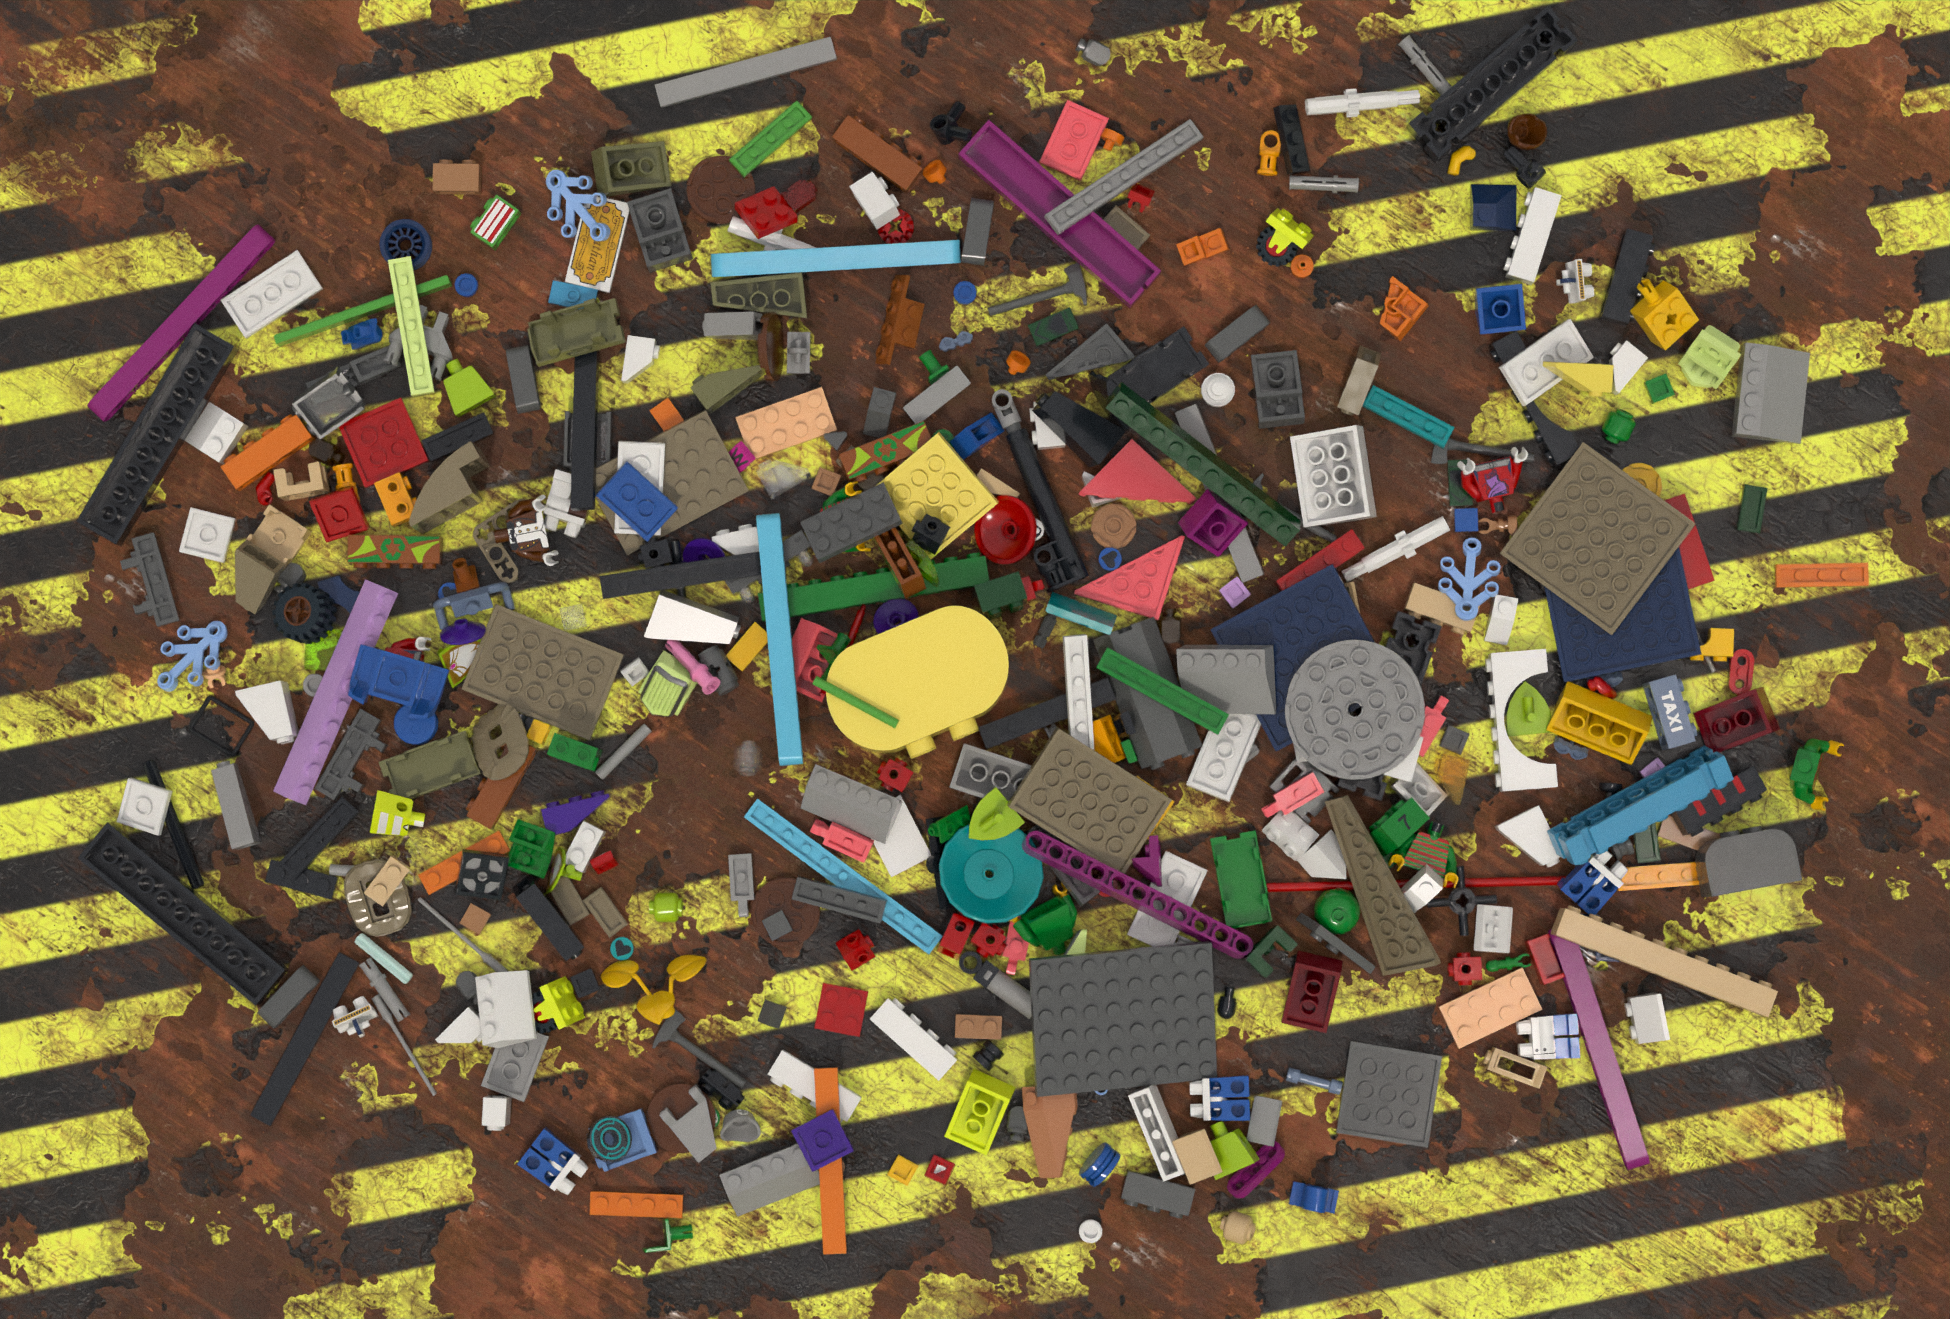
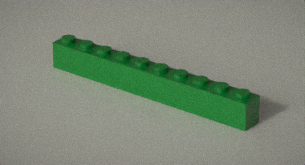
[758,553,989,622]

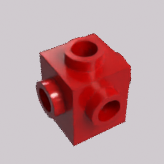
[877,757,914,793]
[970,923,1007,959]
[835,929,876,971]
[1447,952,1483,985]

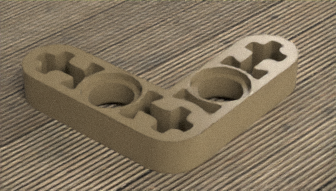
[473,499,525,583]

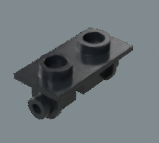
[698,1068,745,1111]

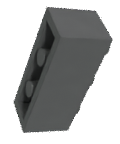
[1120,1170,1195,1219]

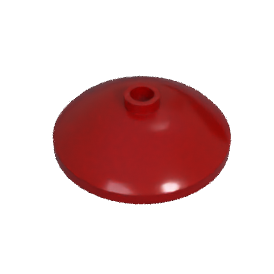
[974,495,1037,564]

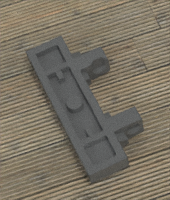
[120,532,180,627]
[314,709,388,801]

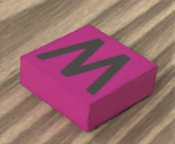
[729,441,756,473]

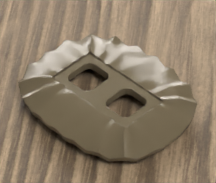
[471,704,529,780]
[344,858,412,937]

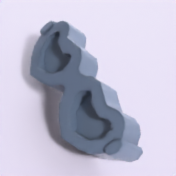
[939,331,973,352]
[1587,672,1623,687]
[1554,736,1589,760]

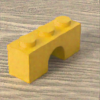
[1678,628,1734,662]

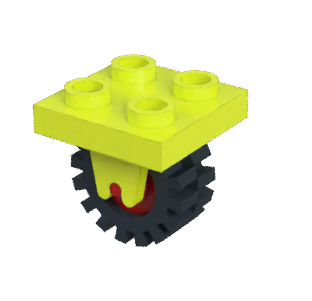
[1256,208,1314,267]
[532,976,585,1033]

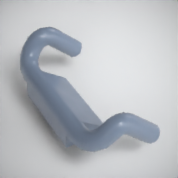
[433,582,515,630]

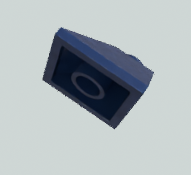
[1470,184,1517,231]

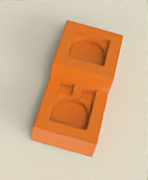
[1176,228,1230,266]

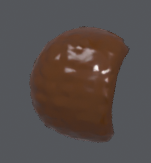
[1507,113,1547,150]

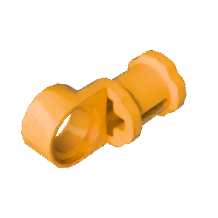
[1257,130,1281,176]
[332,463,360,502]

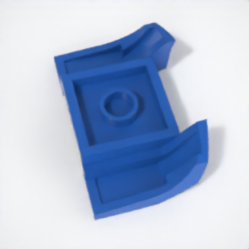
[347,644,450,719]

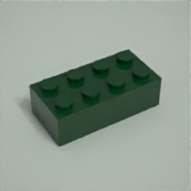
[974,571,1027,620]

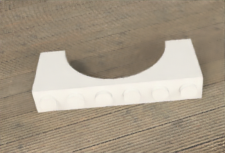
[1485,649,1558,792]

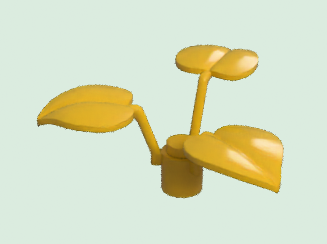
[600,955,707,1025]

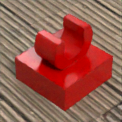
[1127,183,1155,213]
[1021,576,1045,602]

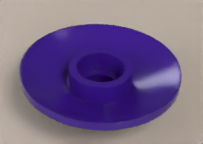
[683,538,725,562]
[873,599,919,634]
[440,619,486,645]

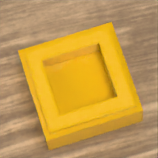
[887,1154,919,1186]

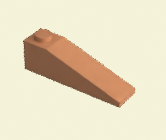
[1022,1085,1077,1178]

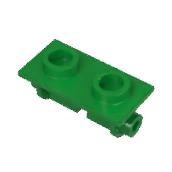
[928,805,971,843]

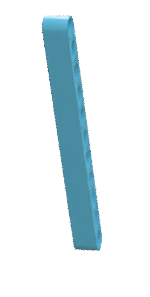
[711,240,961,277]
[756,513,803,766]

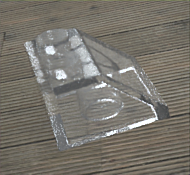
[756,459,811,499]

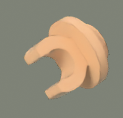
[203,664,226,688]

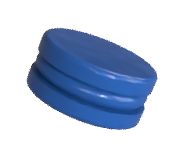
[394,705,438,745]
[1079,1142,1121,1187]

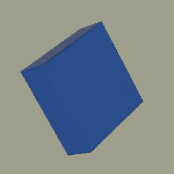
[1454,508,1478,532]

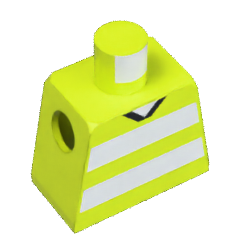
[370,790,425,836]

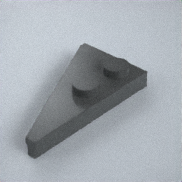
[1045,323,1135,380]
[1296,913,1376,974]

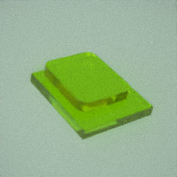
[304,629,343,671]

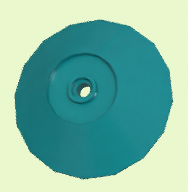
[939,825,1044,923]

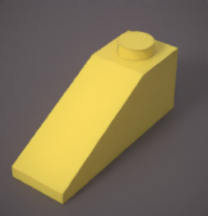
[1543,361,1614,397]

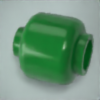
[1602,408,1636,444]

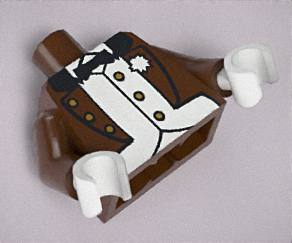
[493,495,559,566]

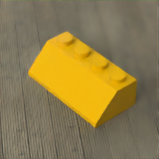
[1546,682,1653,765]

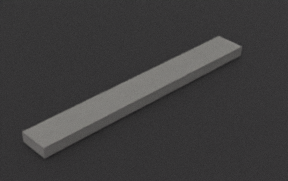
[655,37,837,108]
[1044,119,1203,235]
[1175,404,1265,583]

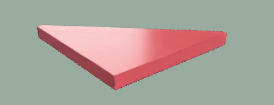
[1079,439,1197,504]
[1074,535,1185,621]

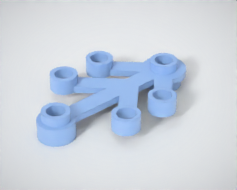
[546,170,610,241]
[1438,538,1501,621]
[157,621,228,692]

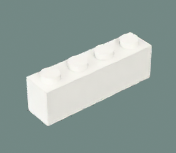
[1503,187,1562,285]
[870,998,957,1081]
[768,1050,862,1122]
[1128,1085,1185,1182]

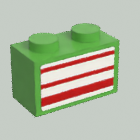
[470,195,521,251]

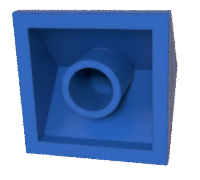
[1475,284,1526,334]

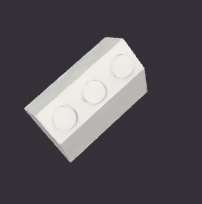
[475,970,537,1048]

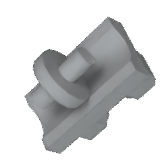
[787,332,811,374]

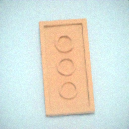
[735,387,837,460]
[1438,967,1542,1049]

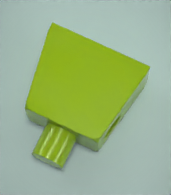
[443,359,496,418]
[1210,1121,1260,1180]

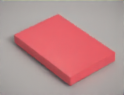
[1039,100,1109,181]

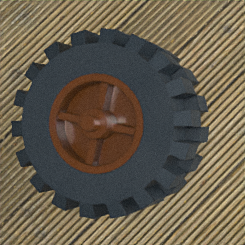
[272,583,337,644]

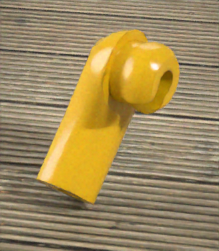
[1447,145,1476,175]

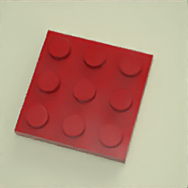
[339,398,429,488]

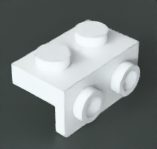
[1262,810,1319,861]
[1474,904,1513,953]

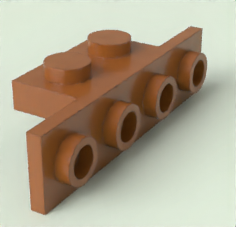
[875,275,925,365]

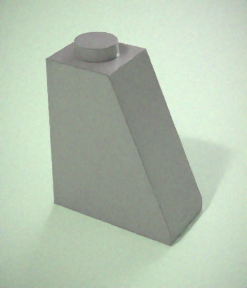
[702,312,763,340]

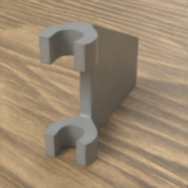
[659,1084,717,1163]

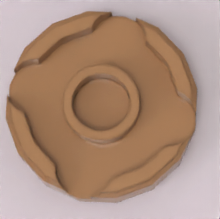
[1091,504,1136,549]

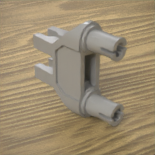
[383,305,453,381]

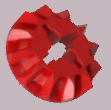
[877,209,914,244]

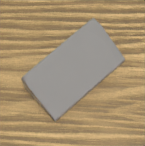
[1246,1095,1282,1147]

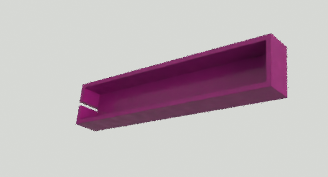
[958,120,1161,308]

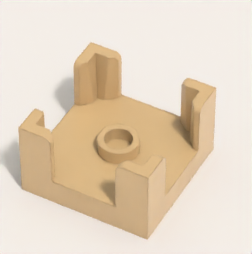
[273,462,331,501]
[245,505,312,569]

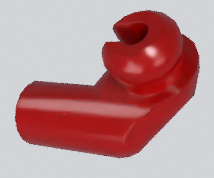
[256,471,275,506]
[1587,676,1617,699]

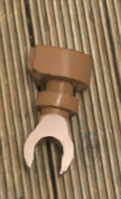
[1478,515,1518,536]

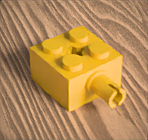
[1630,279,1699,351]

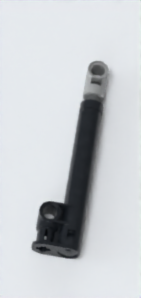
[992,389,1089,593]

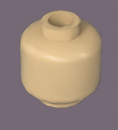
[1220,1211,1256,1245]

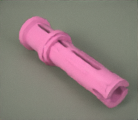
[665,640,720,695]

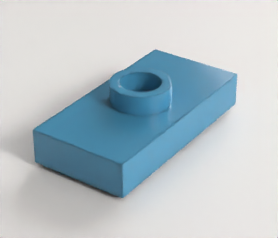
[548,280,598,310]

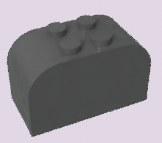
[1695,826,1802,897]

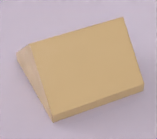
[1172,1129,1223,1185]

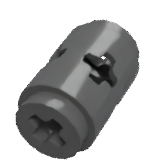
[698,645,739,696]

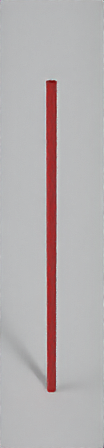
[1266,876,1566,892]

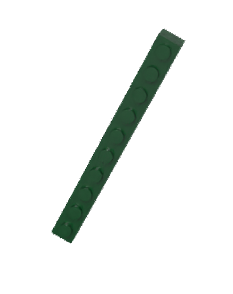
[1105,382,1301,547]

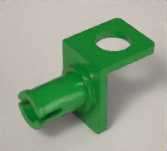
[919,350,949,385]
[816,633,851,681]
[643,1218,693,1253]

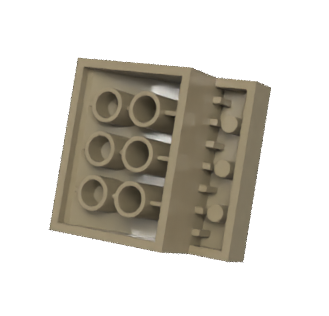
[409,441,490,534]

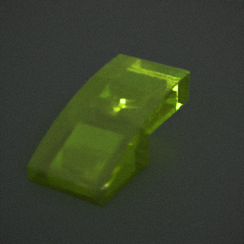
[906,539,939,587]

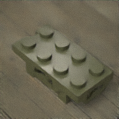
[527,298,626,367]
[378,730,482,799]

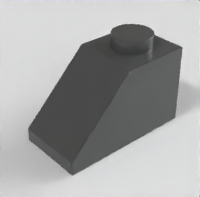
[863,387,897,438]

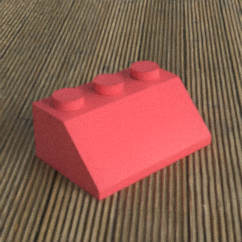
[792,618,838,702]

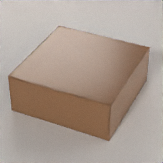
[811,467,841,496]
[460,903,492,934]

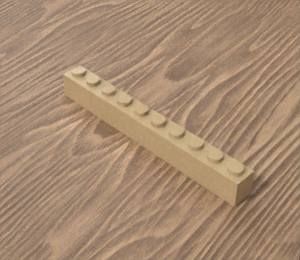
[1550,905,1778,1017]

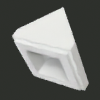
[620,657,650,686]

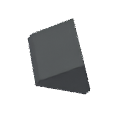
[824,431,848,453]
[758,999,787,1029]

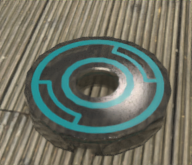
[586,1115,632,1163]

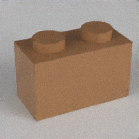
[432,160,482,195]
[955,1014,1002,1040]

